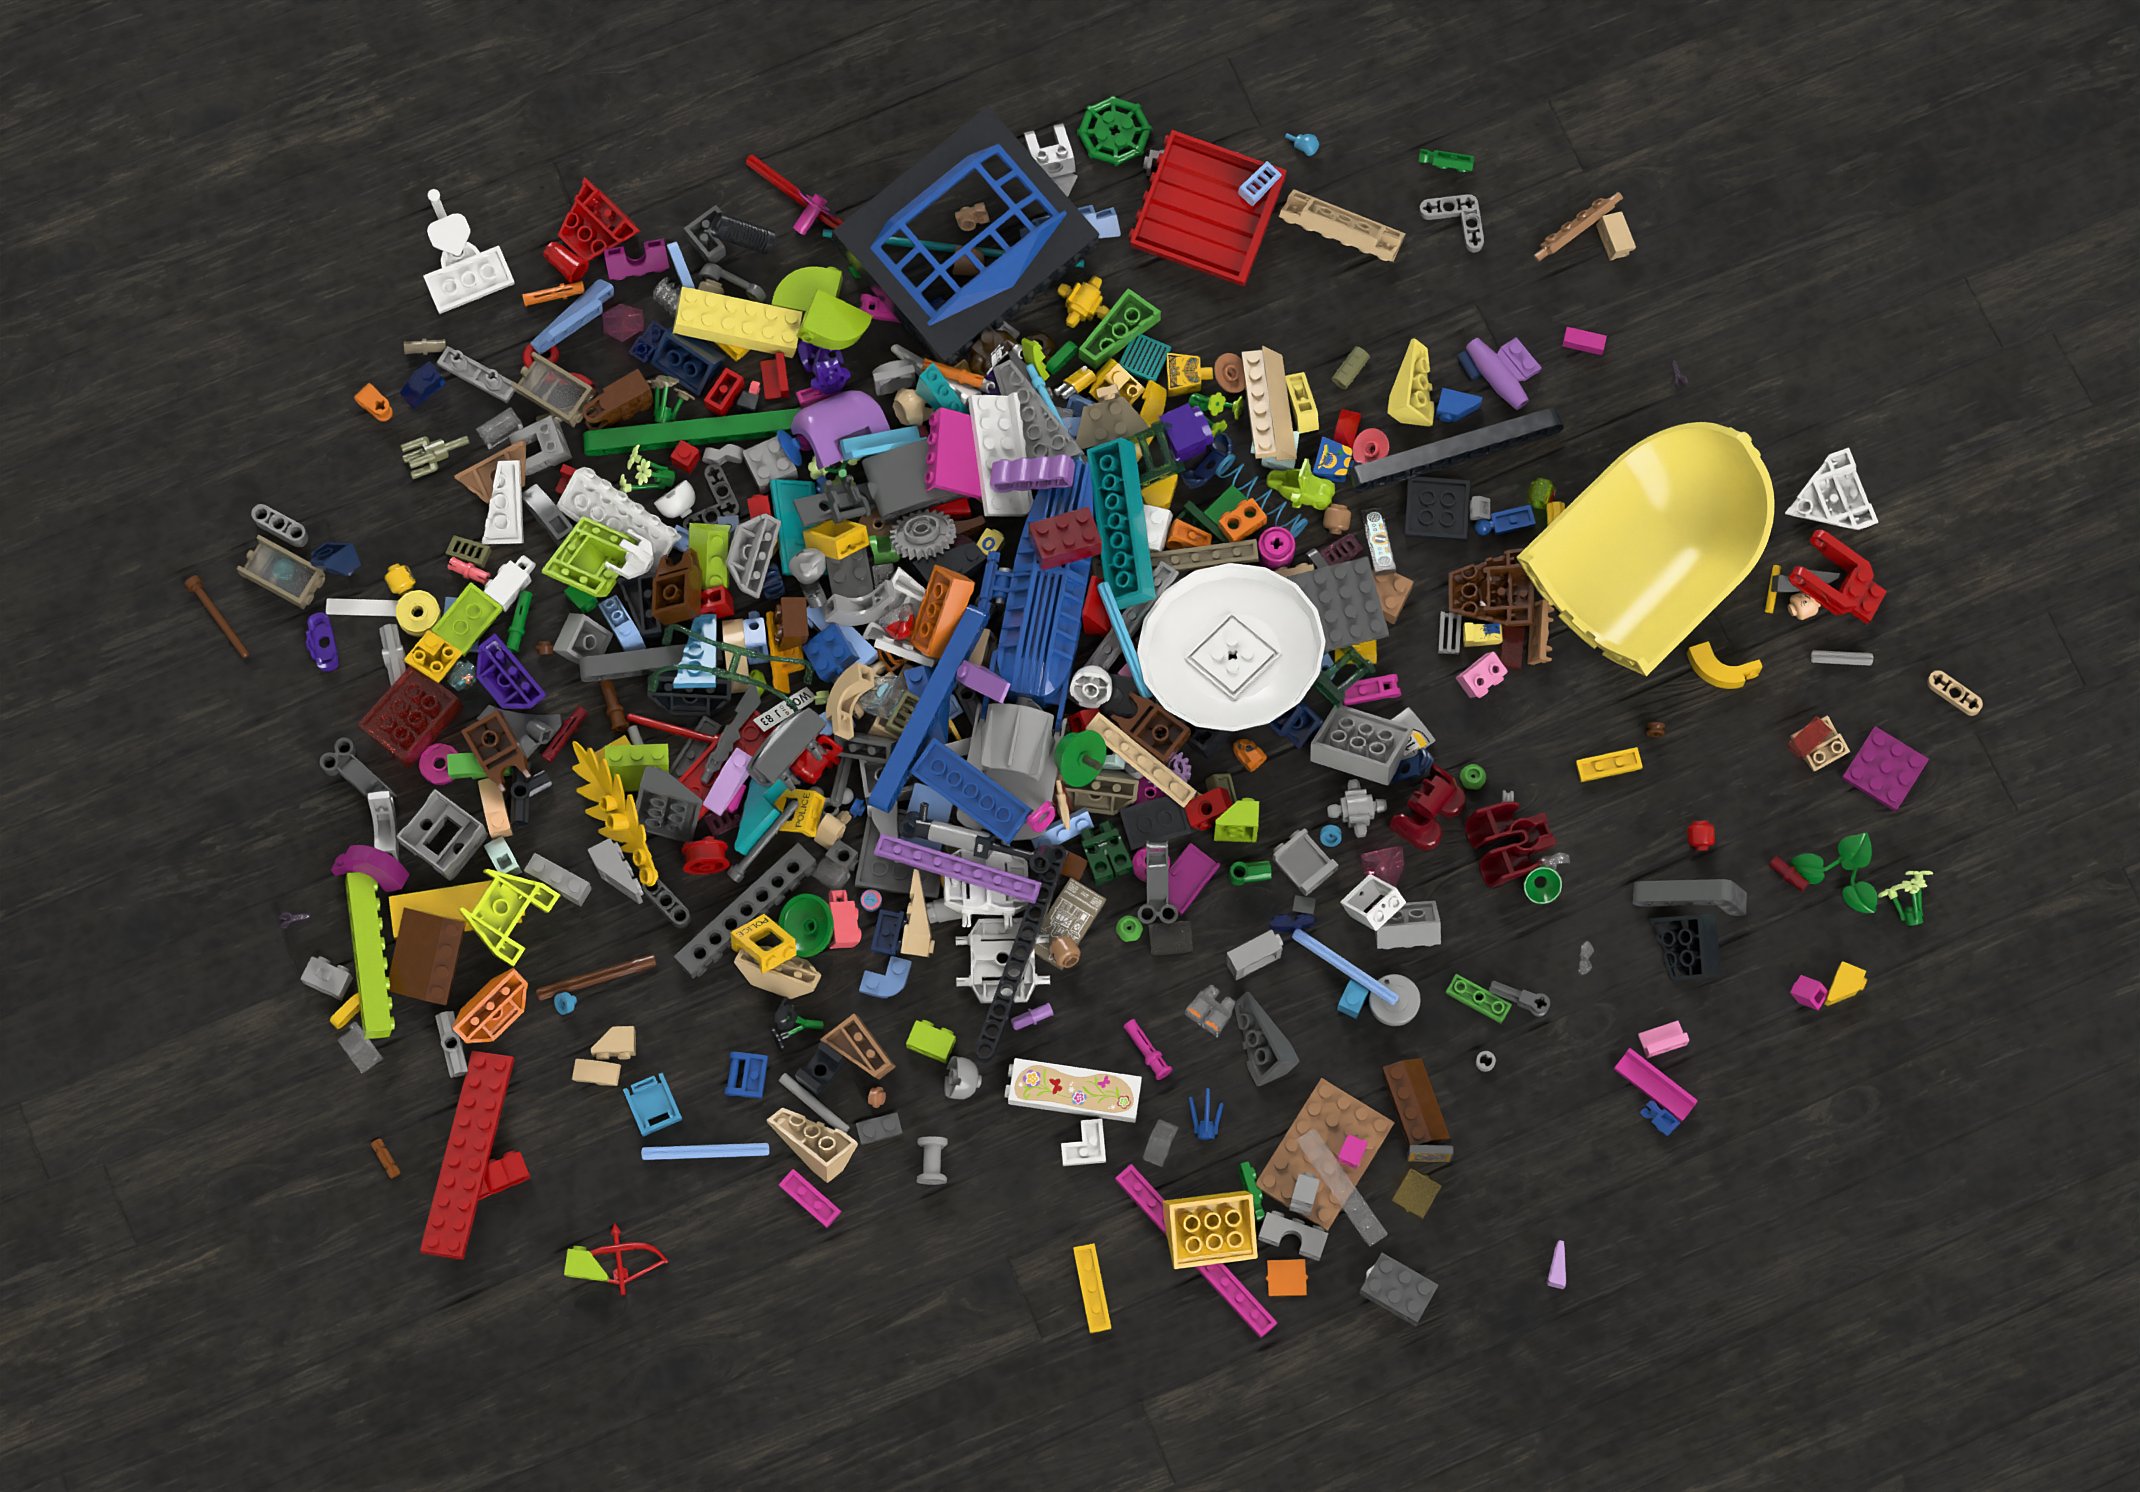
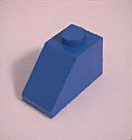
[1436,388,1483,422]

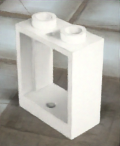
[1340,874,1406,931]

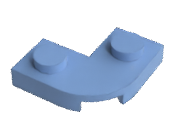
[859,956,912,998]

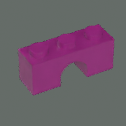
[604,238,669,280]

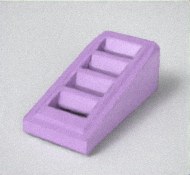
[1547,1240,1566,1289]

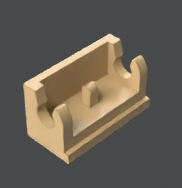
[1596,212,1636,261]

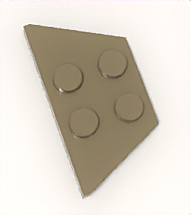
[1076,396,1152,450]

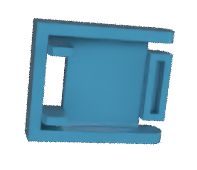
[623,1073,682,1136]

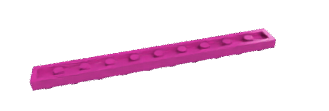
[1115,1164,1277,1339]

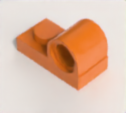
[1166,519,1212,550]

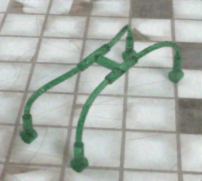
[647,624,814,712]

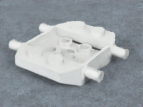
[943,840,1029,929]
[956,918,1050,1003]

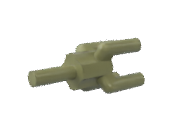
[400,436,469,479]

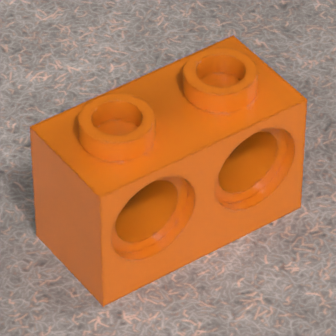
[1218,498,1267,542]

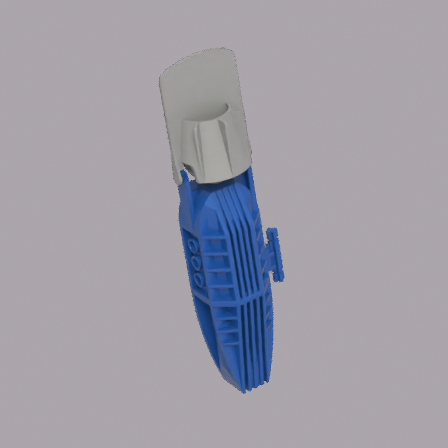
[957,459,1093,840]

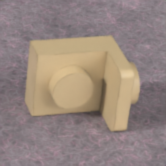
[1096,384,1120,402]

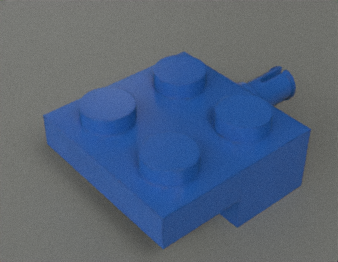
[802,622,860,683]

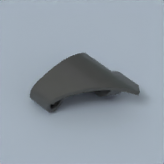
[477,705,562,759]

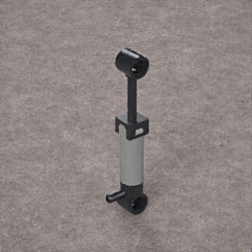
[898,802,1055,873]

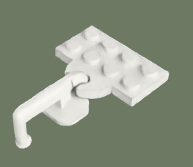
[424,189,515,314]

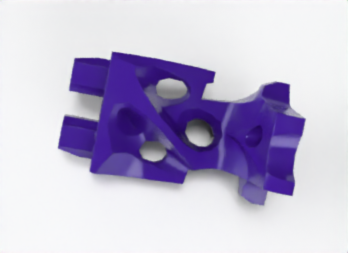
[797,338,851,394]

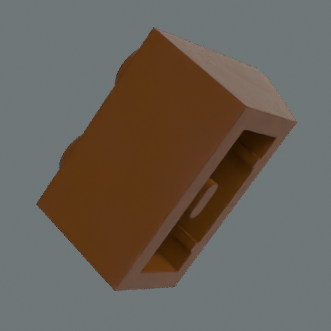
[773,597,809,652]

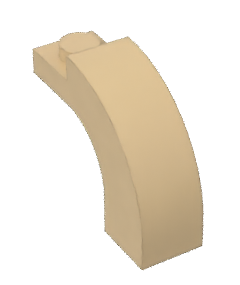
[722,619,751,694]
[826,662,874,740]

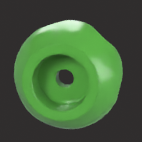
[1460,764,1486,790]
[1116,916,1143,942]

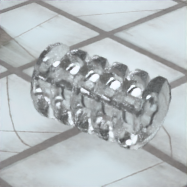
[653,277,681,316]

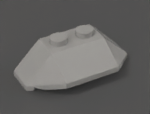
[726,514,781,598]

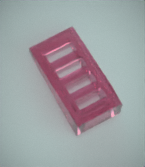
[1319,533,1363,566]
[704,799,744,837]

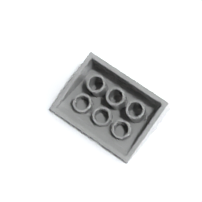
[1311,703,1413,786]

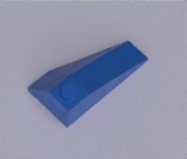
[903,665,950,749]

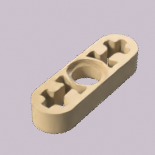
[1927,671,1983,716]

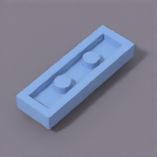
[1030,807,1094,850]

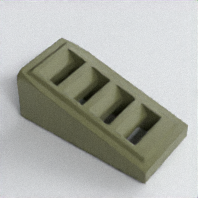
[445,535,492,569]
[885,691,920,738]

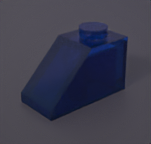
[400,361,445,408]

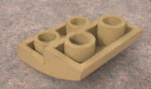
[1790,716,1850,772]

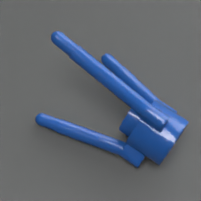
[1189,1088,1223,1140]

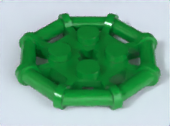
[1077,95,1152,166]

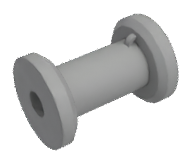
[917,1137,948,1185]

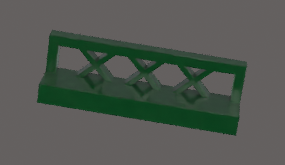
[1172,500,1247,565]

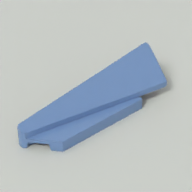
[1019,205,1121,239]
[531,279,614,355]

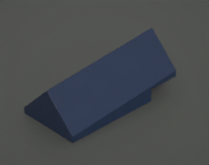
[1268,700,1323,749]

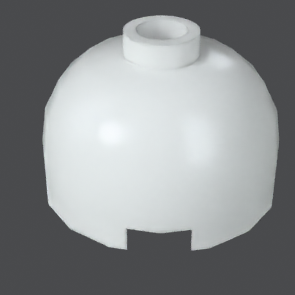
[654,480,696,518]
[1070,665,1112,708]

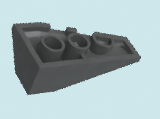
[1234,992,1300,1086]

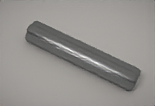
[830,756,852,807]

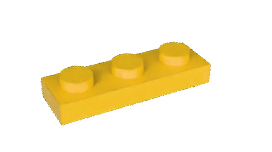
[1576,747,1643,782]

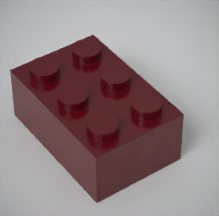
[1028,507,1102,571]

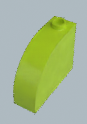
[772,267,843,318]
[796,289,873,350]

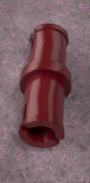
[1768,855,1810,892]

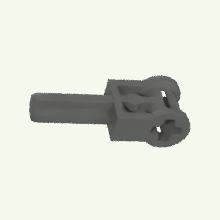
[1489,981,1550,1017]

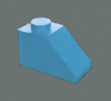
[1337,978,1370,1019]

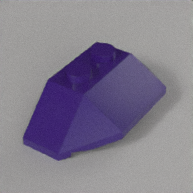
[476,634,547,709]

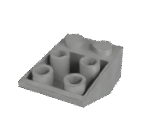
[588,838,644,904]

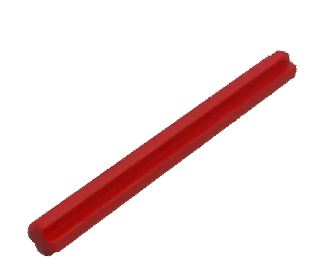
[746,154,843,229]

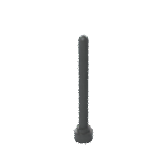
[727,800,799,883]

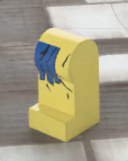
[1463,623,1503,647]

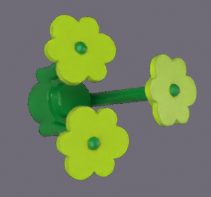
[1188,392,1244,438]

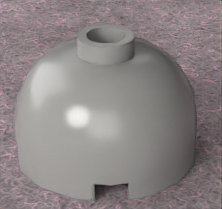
[944,1056,982,1099]

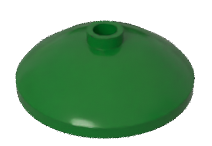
[778,894,834,957]

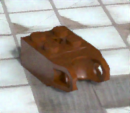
[582,369,654,431]
[651,548,702,626]
[1110,692,1191,766]
[461,710,532,792]

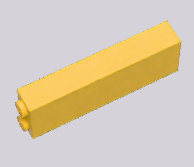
[389,881,525,941]

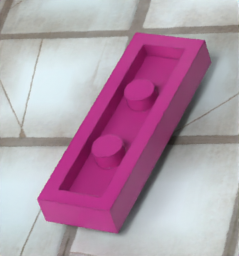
[779,1169,841,1228]

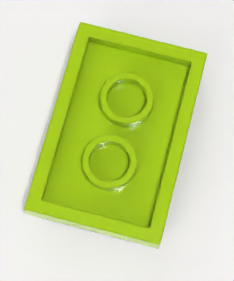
[431,582,504,657]

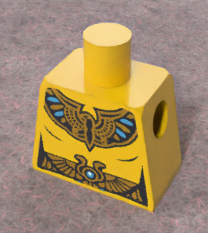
[1167,353,1213,397]

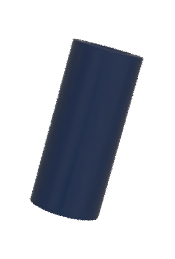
[1457,351,1482,381]

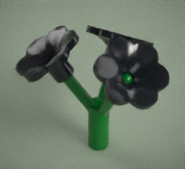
[770,996,824,1052]

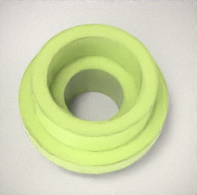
[813,691,830,705]

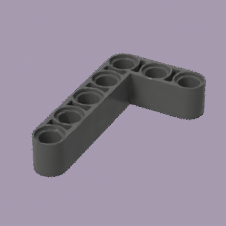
[1632,879,1747,916]

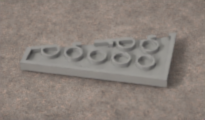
[993,360,1084,459]

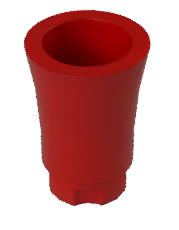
[543,242,589,284]

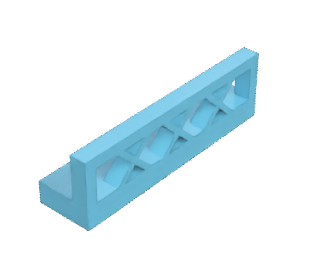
[840,426,927,461]

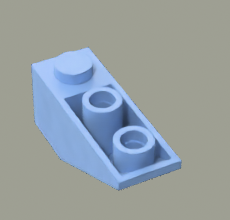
[598,595,646,652]

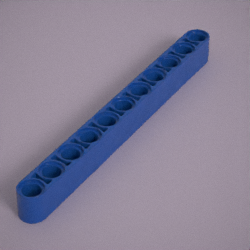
[868,604,990,813]

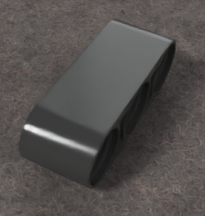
[642,879,691,929]

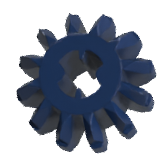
[762,563,786,600]

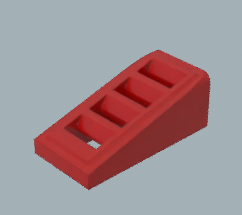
[928,497,971,519]

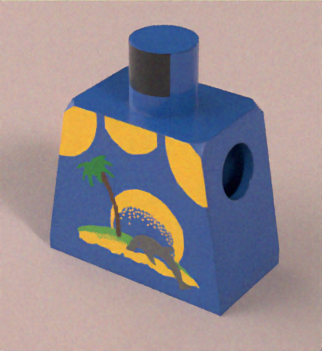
[1313,437,1362,482]

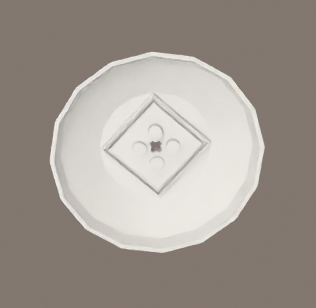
[1137,563,1326,731]

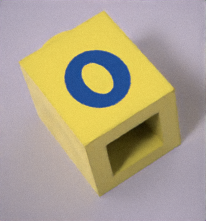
[977,528,1005,562]

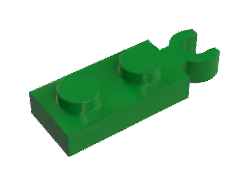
[1419,149,1474,172]
[1237,1161,1265,1222]

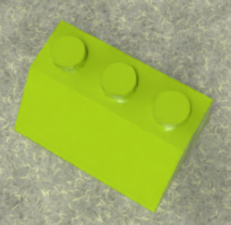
[689,523,731,590]
[605,744,669,792]
[1214,798,1259,842]

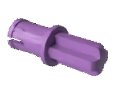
[1011,1003,1054,1030]

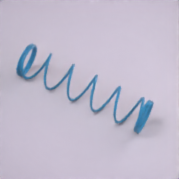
[1216,454,1308,538]

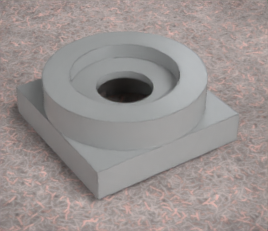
[872,360,916,396]

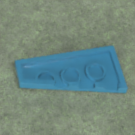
[673,614,717,688]

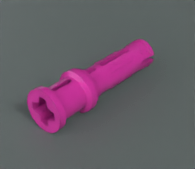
[1123,1019,1173,1080]

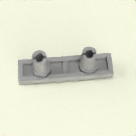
[437,346,515,403]

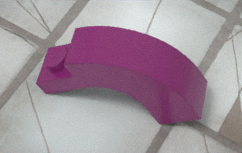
[331,845,410,892]

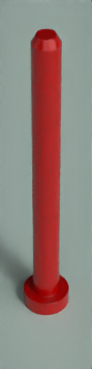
[626,713,720,744]

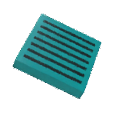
[1119,334,1172,383]

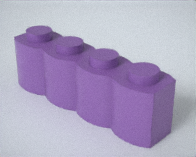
[990,454,1075,493]

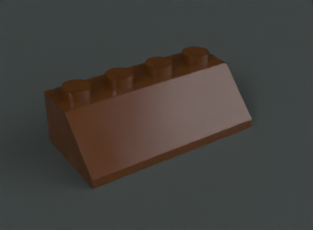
[1381,1058,1450,1149]

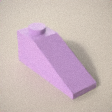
[703,748,752,816]

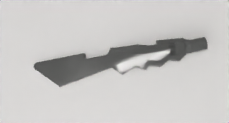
[700,683,761,784]

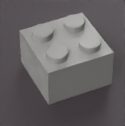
[742,436,798,494]

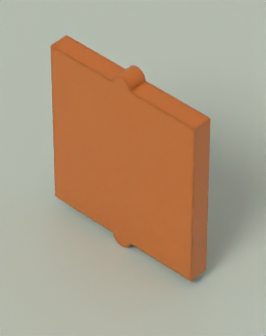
[1266,1259,1308,1296]

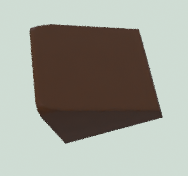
[1062,852,1088,882]

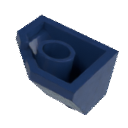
[310,542,361,576]

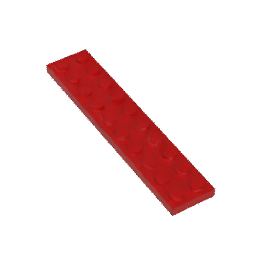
[420,1051,514,1260]

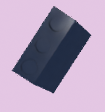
[650,326,726,396]

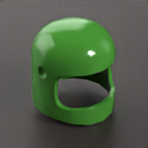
[869,534,901,565]

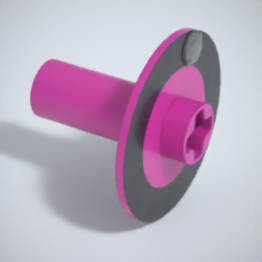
[793,190,836,235]

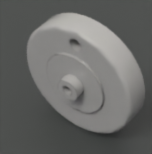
[1369,974,1420,1026]

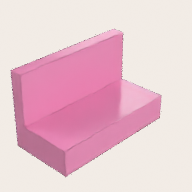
[1638,1021,1689,1058]

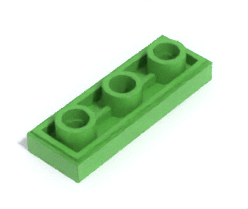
[1446,974,1512,1024]

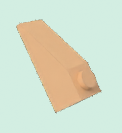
[478,778,513,840]

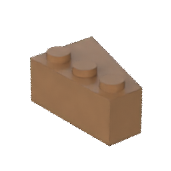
[820,1014,896,1079]

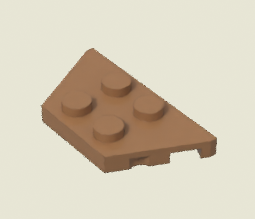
[455,440,526,504]

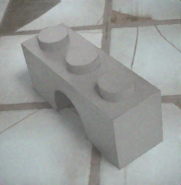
[524,853,592,906]
[1289,1172,1320,1216]
[1258,1211,1328,1261]

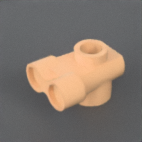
[955,202,990,231]

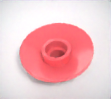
[1353,428,1389,464]

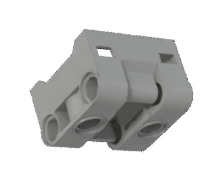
[396,789,488,881]

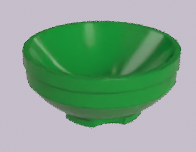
[1523,866,1562,904]

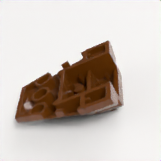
[1449,548,1535,627]

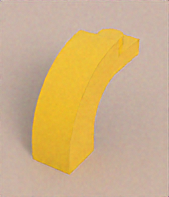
[1687,641,1762,689]

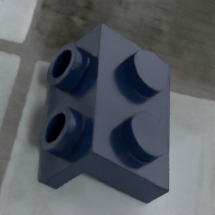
[871,909,908,957]

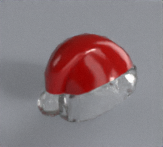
[880,602,915,640]

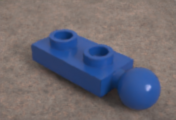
[1475,505,1536,536]

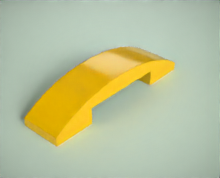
[1126,380,1166,462]

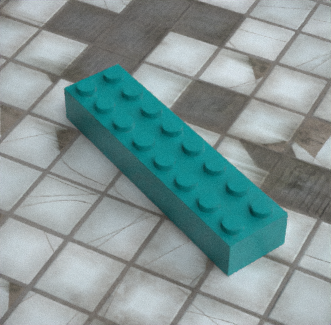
[1087,437,1156,610]

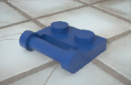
[724,1052,768,1099]

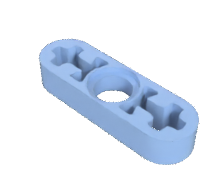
[667,242,695,289]

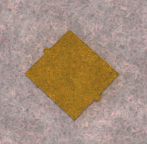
[1392,1169,1441,1218]

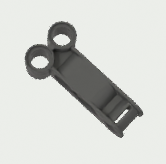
[320,737,397,799]
[1138,840,1178,924]

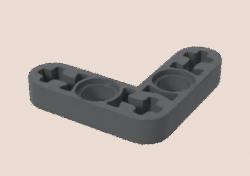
[683,464,740,531]

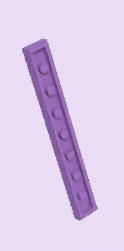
[874,833,1042,904]

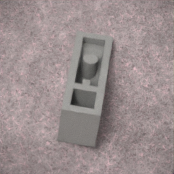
[867,801,899,863]

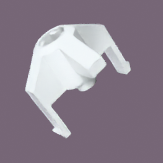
[605,529,654,579]

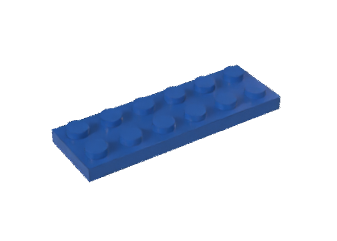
[909,738,1033,844]

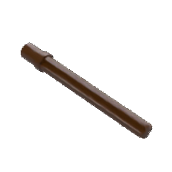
[536,954,657,1000]

